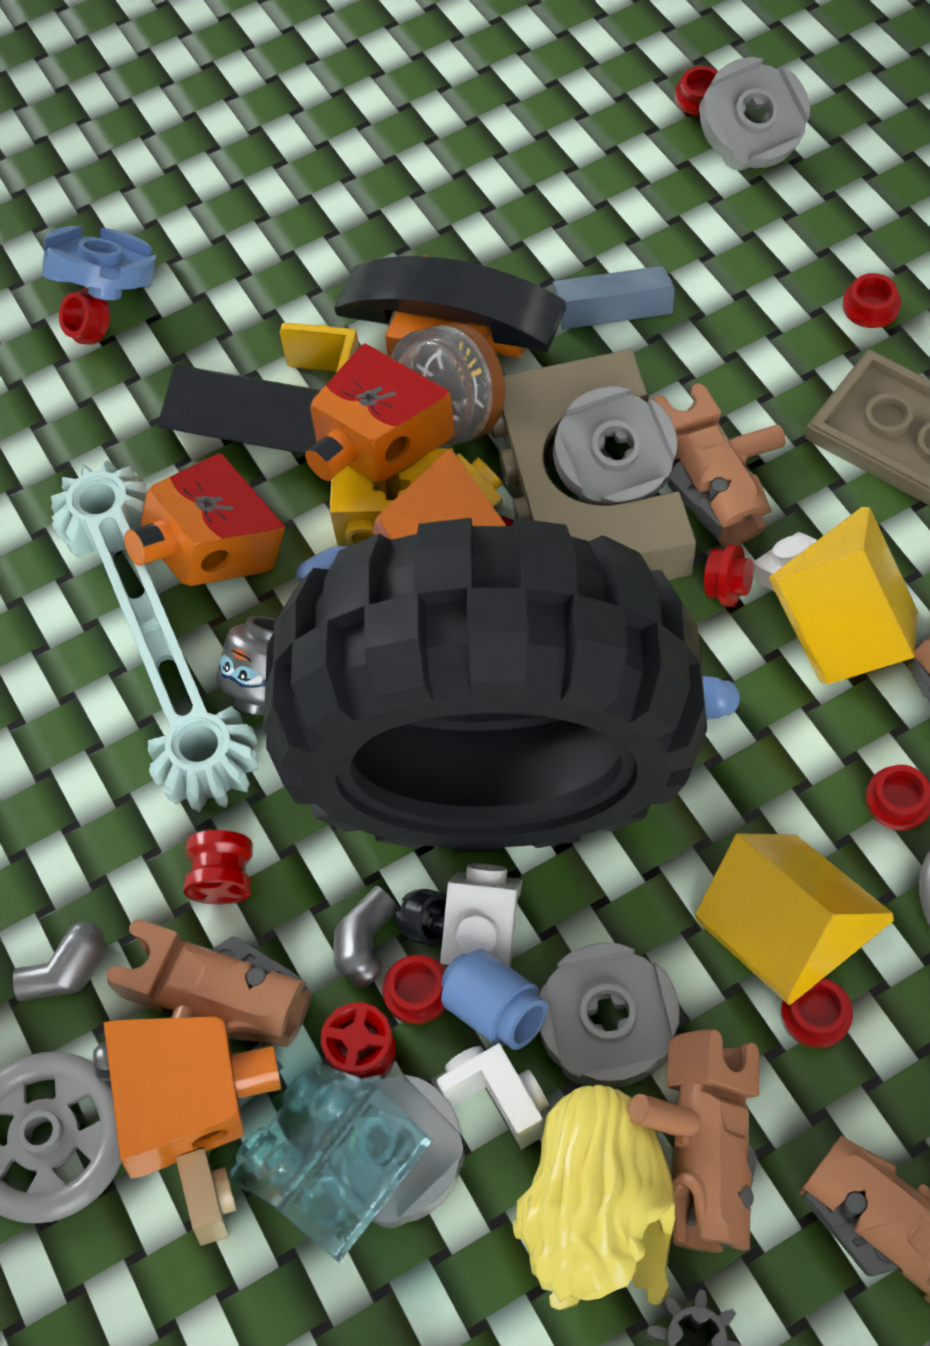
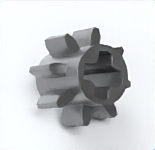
[645,1289,742,1346]

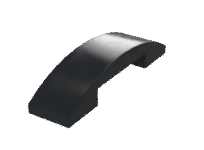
[334,256,566,352]

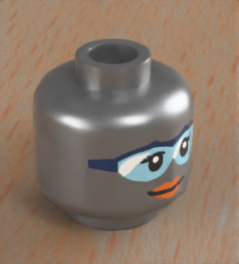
[216,616,277,715]

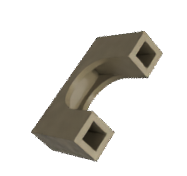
[490,349,696,580]

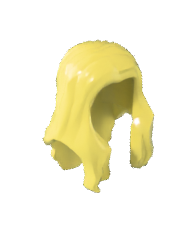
[513,1085,675,1310]

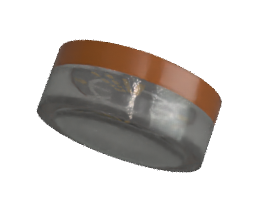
[391,323,505,449]

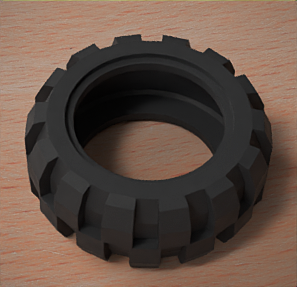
[263,518,707,852]

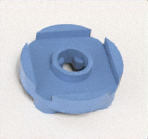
[42,226,156,300]

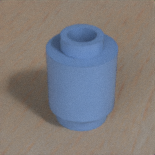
[441,949,548,1050]

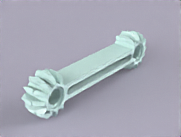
[51,460,259,813]

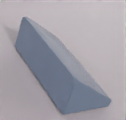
[553,266,674,330]

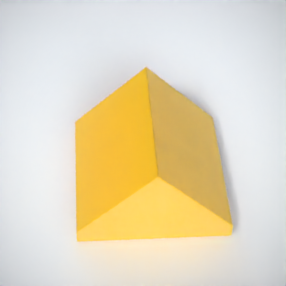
[768,506,919,684]
[695,833,894,1006]

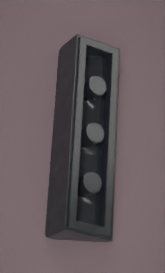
[159,365,321,454]

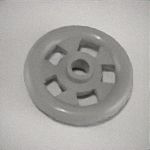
[0,1052,122,1223]

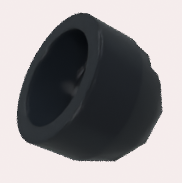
[395,889,447,947]

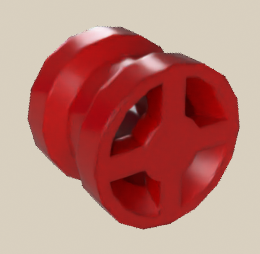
[183,830,253,905]
[321,1002,396,1085]

